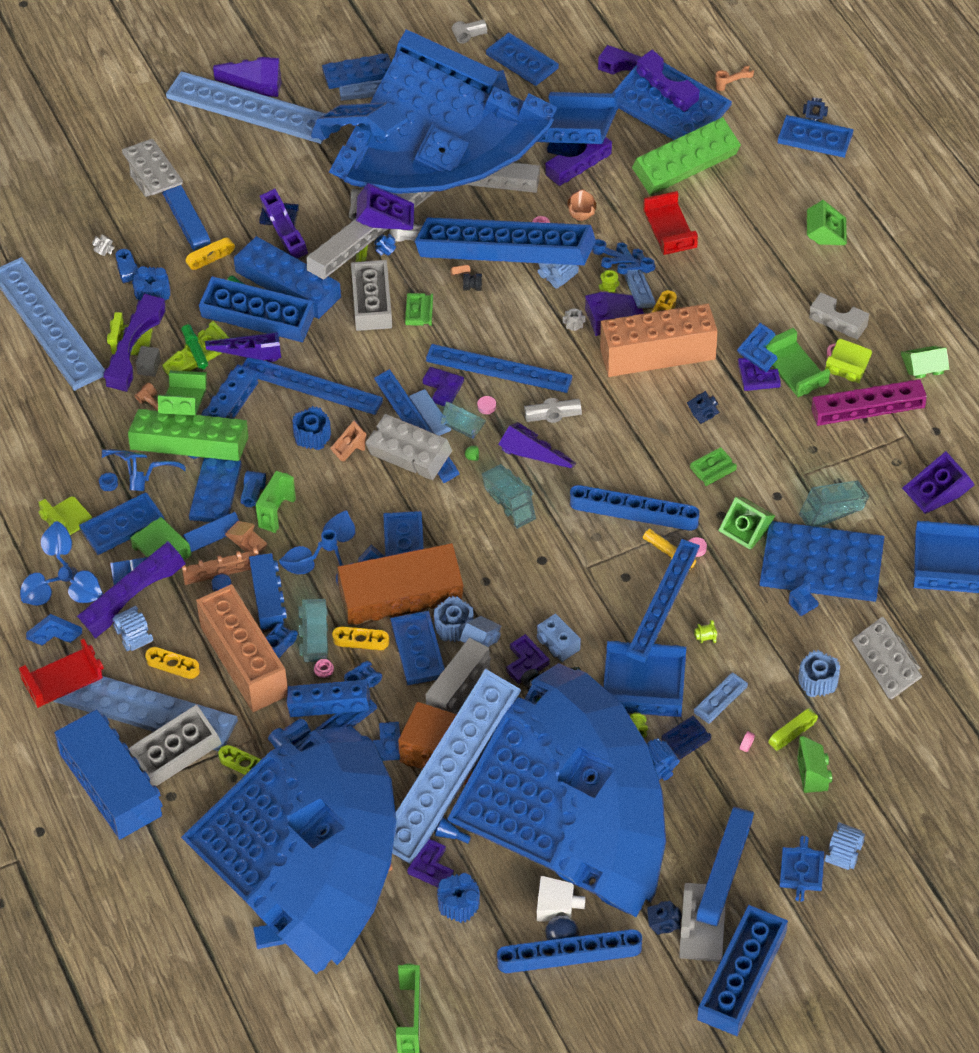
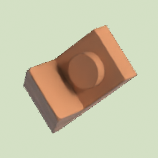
[330,421,366,462]
[225,521,267,554]

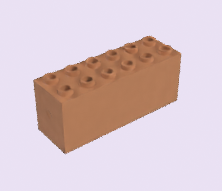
[600,303,718,377]
[196,584,288,712]

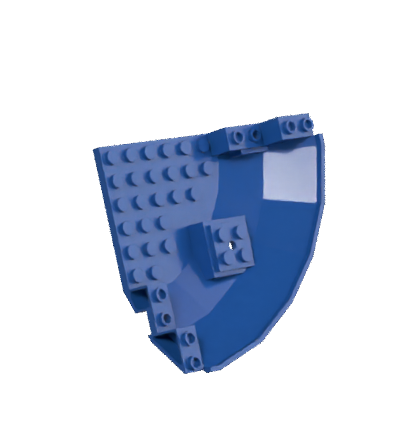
[329,50,558,194]
[447,663,666,917]
[181,726,396,974]

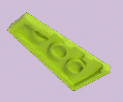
[162,321,229,376]

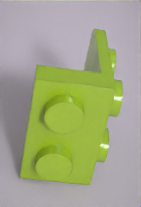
[107,312,153,355]
[825,339,872,384]
[39,496,92,535]

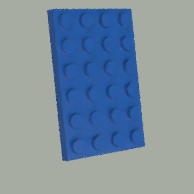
[612,63,732,140]
[760,521,885,602]

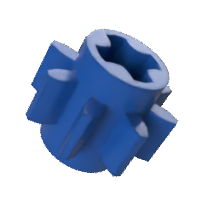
[374,234,396,256]

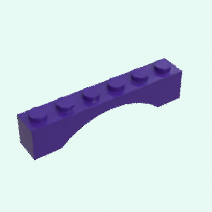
[104,294,166,392]
[77,541,186,639]

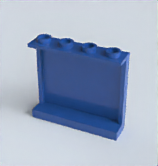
[537,92,618,144]
[913,521,979,593]
[603,641,686,717]

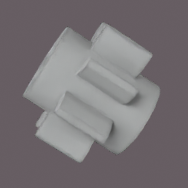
[92,234,115,256]
[563,308,585,331]

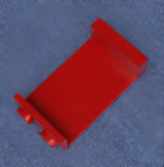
[643,191,698,255]
[18,639,104,708]

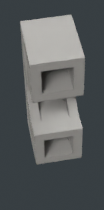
[809,293,869,340]

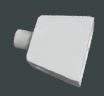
[537,876,586,922]

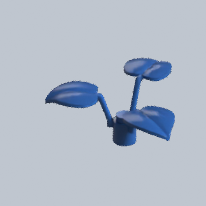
[101,449,186,491]
[279,510,355,586]
[20,521,103,606]

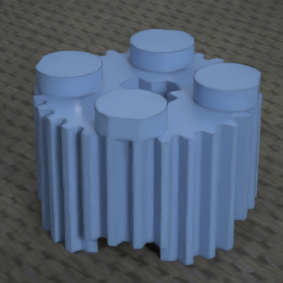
[538,263,579,288]
[434,596,474,642]
[113,606,153,651]
[798,650,840,697]
[825,822,865,870]

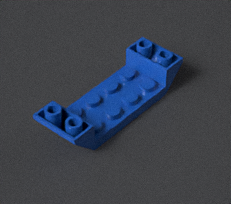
[311,102,408,140]

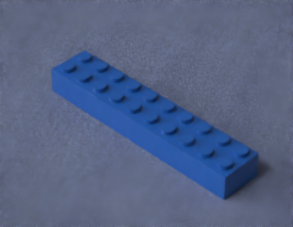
[415,217,596,265]

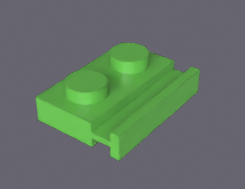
[405,293,434,326]
[690,447,737,486]

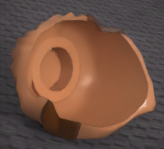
[567,189,597,221]

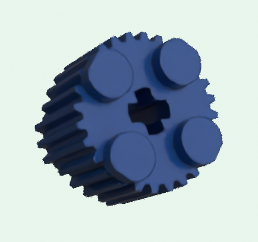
[132,266,171,301]
[292,406,331,450]
[647,738,680,781]
[437,873,480,923]

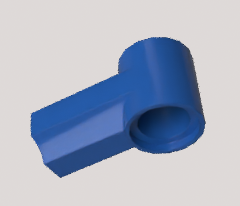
[240,471,266,508]
[268,718,311,749]

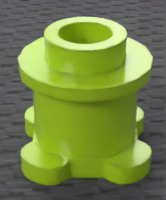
[599,270,620,293]
[694,620,717,643]
[630,713,648,738]

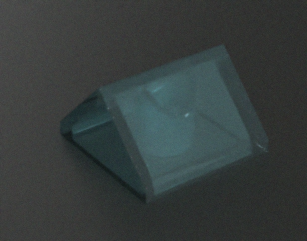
[441,402,486,439]

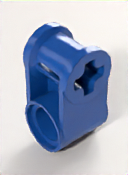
[116,249,138,284]
[265,622,298,658]
[344,661,382,688]

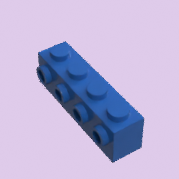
[201,364,258,419]
[249,553,287,630]
[287,680,370,717]

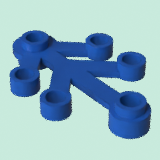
[592,239,656,274]

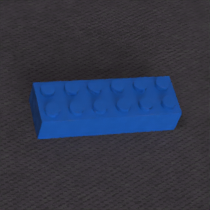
[394,29,500,95]
[234,236,341,319]
[199,276,315,342]
[697,905,788,1036]

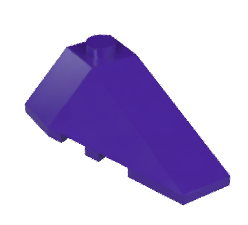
[213,57,282,97]
[205,332,281,362]
[498,422,576,468]

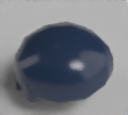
[545,915,579,940]

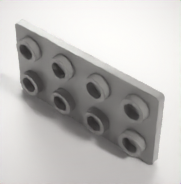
[122,139,183,197]
[852,617,922,700]
[679,883,725,962]

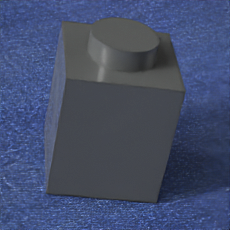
[136,346,161,377]

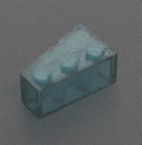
[482,464,536,529]
[799,480,870,527]
[299,599,328,662]

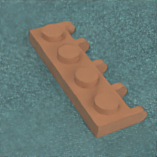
[181,547,259,585]

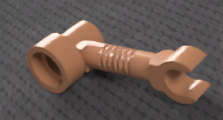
[715,66,754,91]
[135,382,158,411]

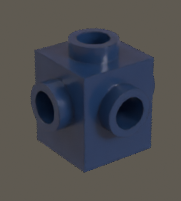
[803,97,828,122]
[687,391,720,424]
[647,901,682,935]

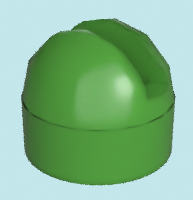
[464,446,479,461]

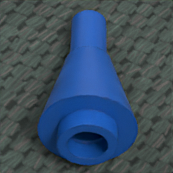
[434,817,471,844]

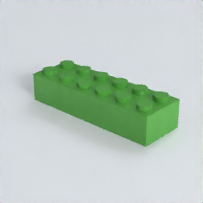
[632,117,741,196]
[128,409,248,461]

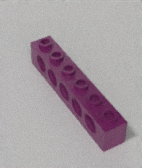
[811,379,927,426]

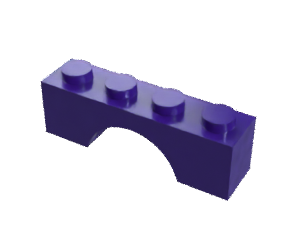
[598,45,641,75]
[637,50,700,112]
[545,137,612,186]
[260,189,308,259]

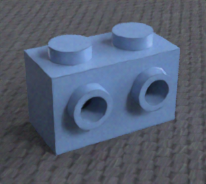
[537,613,581,662]
[460,616,501,647]

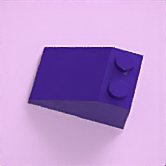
[356,183,414,230]
[585,292,644,336]
[902,451,975,514]

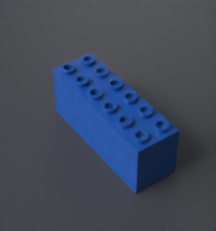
[54,709,163,840]

